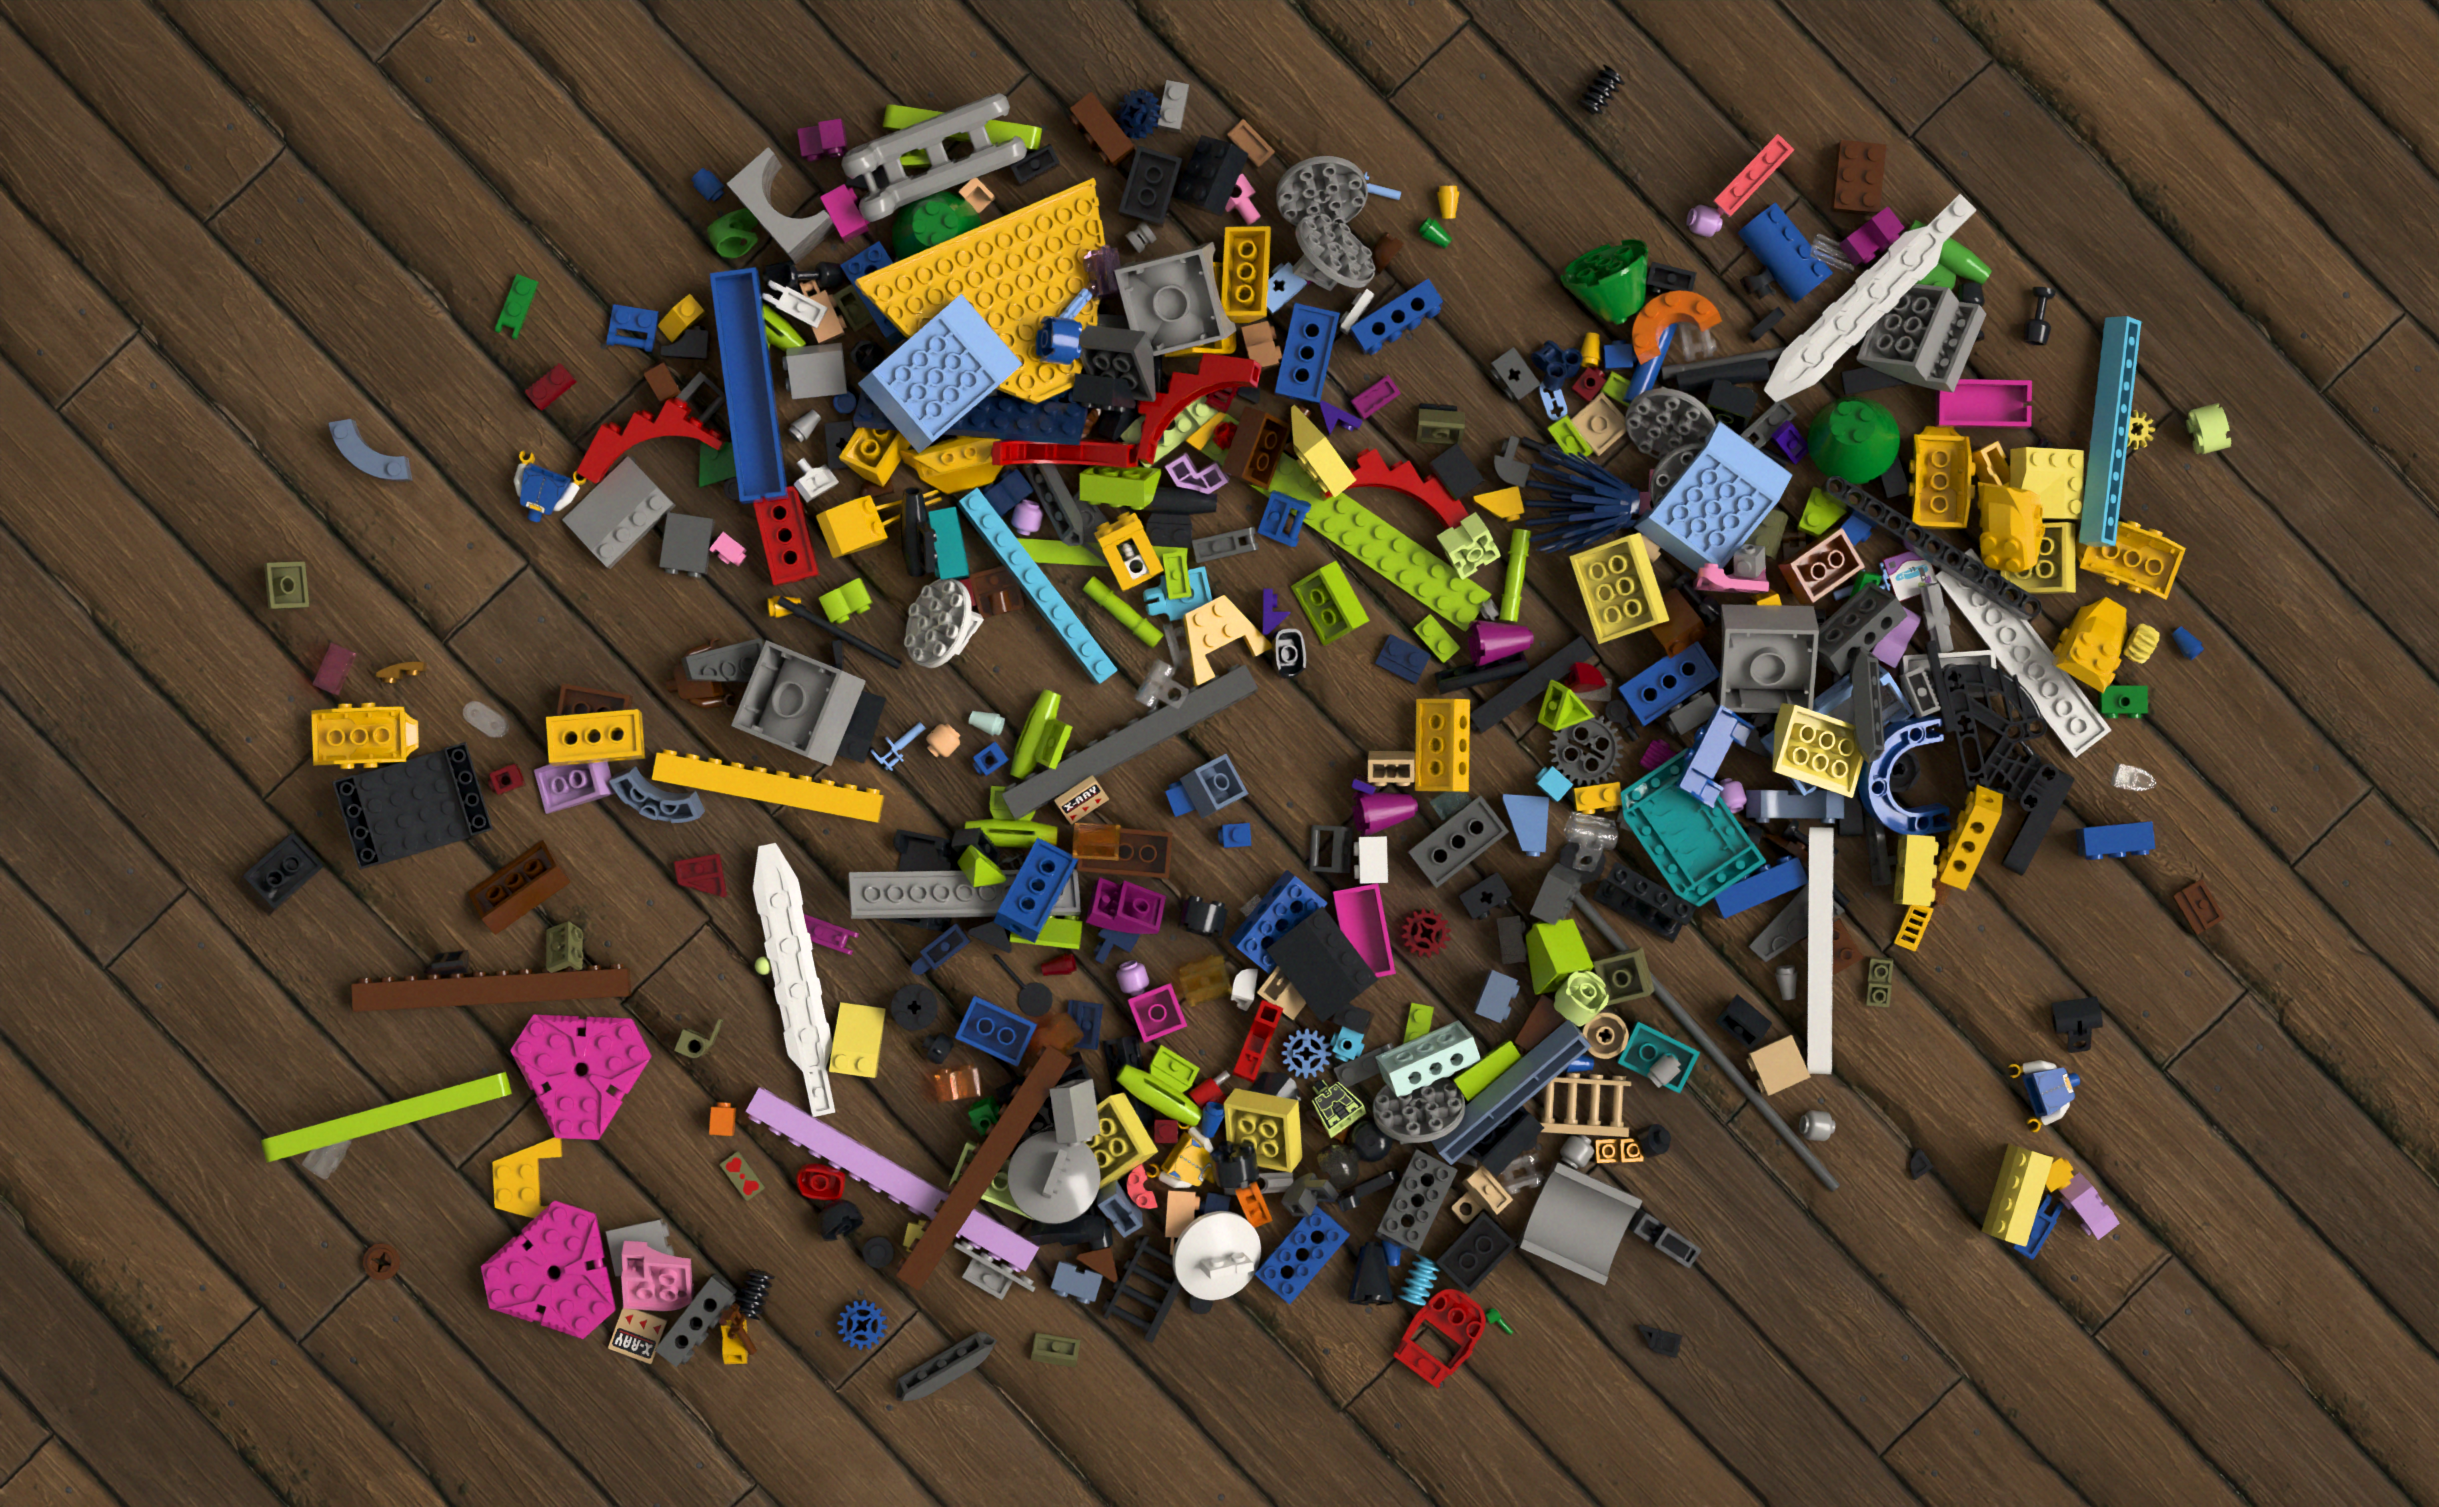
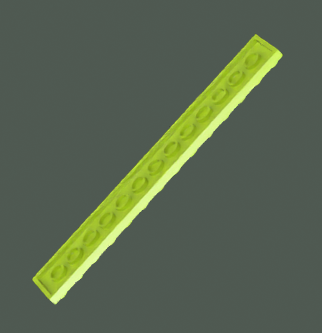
[1201,414,1492,632]

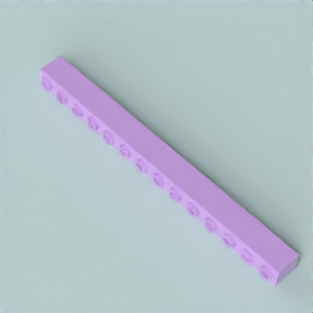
[745,1087,1040,1272]

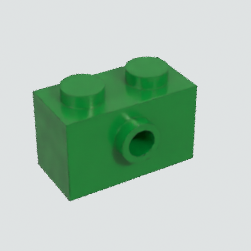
[2098,686,2148,718]

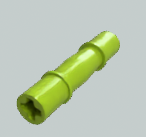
[1499,529,1531,622]
[1082,576,1164,649]

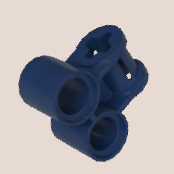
[1531,340,1582,391]

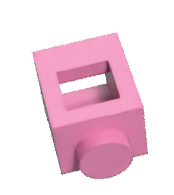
[709,532,747,566]

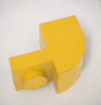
[721,1316,748,1364]

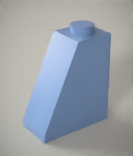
[1502,794,1549,857]

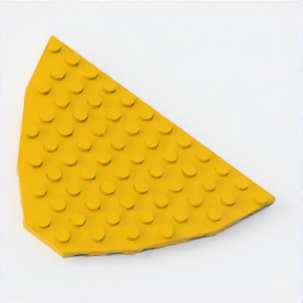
[855,178,1106,404]

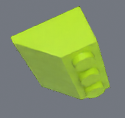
[1080,465,1161,510]
[1291,561,1370,646]
[1010,915,1083,949]
[1452,1039,1522,1102]

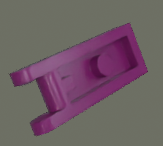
[804,914,859,955]

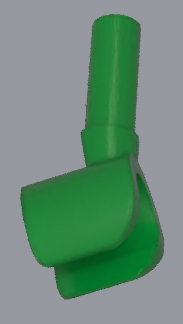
[1485,1308,1513,1335]

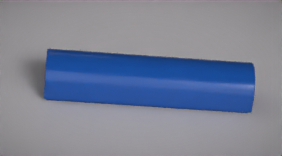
[1622,323,1678,404]

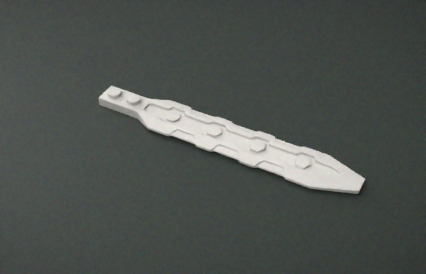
[1764,194,1976,403]
[753,843,835,1117]

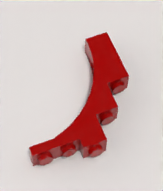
[1136,353,1262,465]
[576,397,727,484]
[991,439,1138,468]
[1319,448,1469,530]

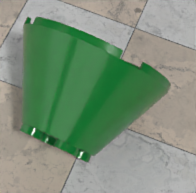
[892,191,982,261]
[1560,239,1648,325]
[1807,396,1900,485]

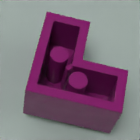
[797,119,848,162]
[1839,206,1905,266]

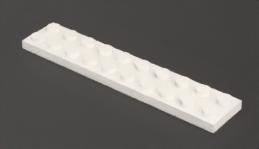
[1934,548,2111,758]

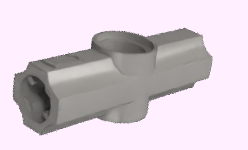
[1919,582,1954,653]
[1224,1171,1293,1196]

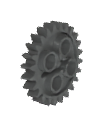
[1549,713,1624,786]

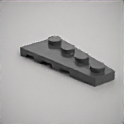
[1072,489,1139,571]
[681,638,763,683]
[1748,883,1845,962]

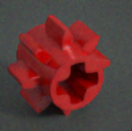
[1212,421,1237,450]

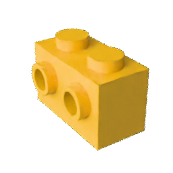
[1572,782,1622,815]
[2044,1155,2074,1192]

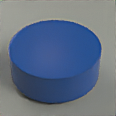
[833,391,857,414]

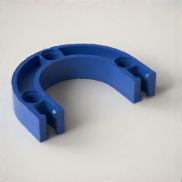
[1858,714,1951,835]

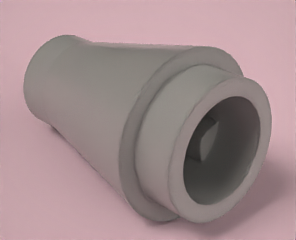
[788,409,821,443]
[1775,965,1798,1000]

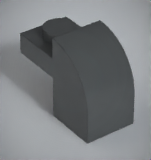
[1493,436,1531,489]
[1281,1173,1339,1216]

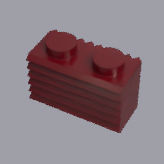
[525,363,577,411]

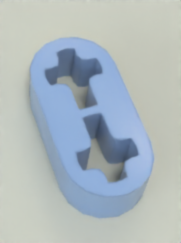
[1539,382,1567,421]

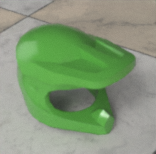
[707,208,758,258]

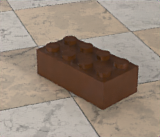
[1077,825,1173,878]

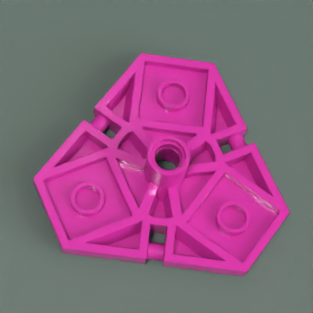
[510,1014,652,1140]
[481,1200,616,1339]

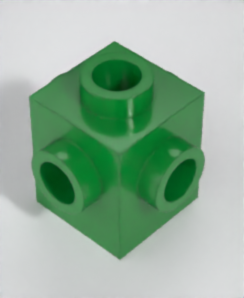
[968,1095,1002,1136]

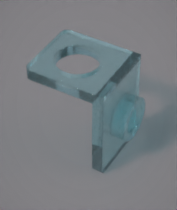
[1430,792,1472,820]

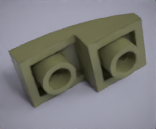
[1866,956,1893,1007]

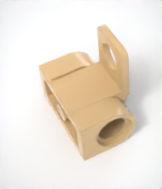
[1451,1165,1513,1224]

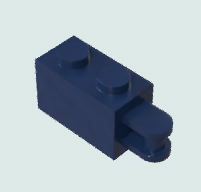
[911,923,971,975]

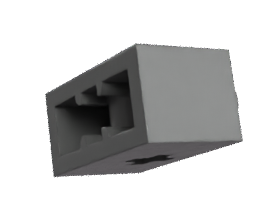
[1490,347,1541,402]

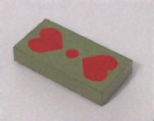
[720,1151,766,1201]

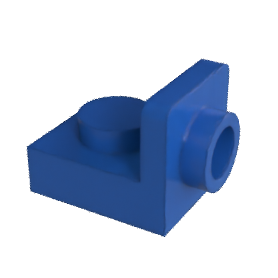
[1218,823,1251,848]

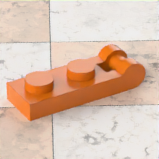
[1235,1181,1273,1228]

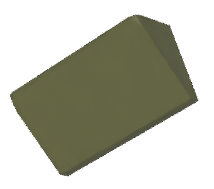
[1031,1333,1081,1367]

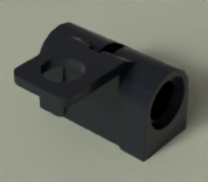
[2051,996,2103,1053]

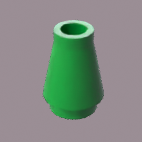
[1417,217,1452,249]

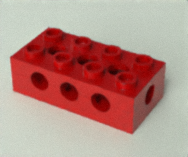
[753,486,820,587]

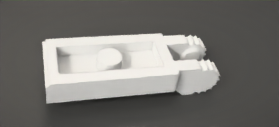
[762,280,828,328]

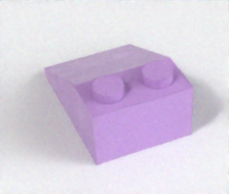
[534,762,616,814]

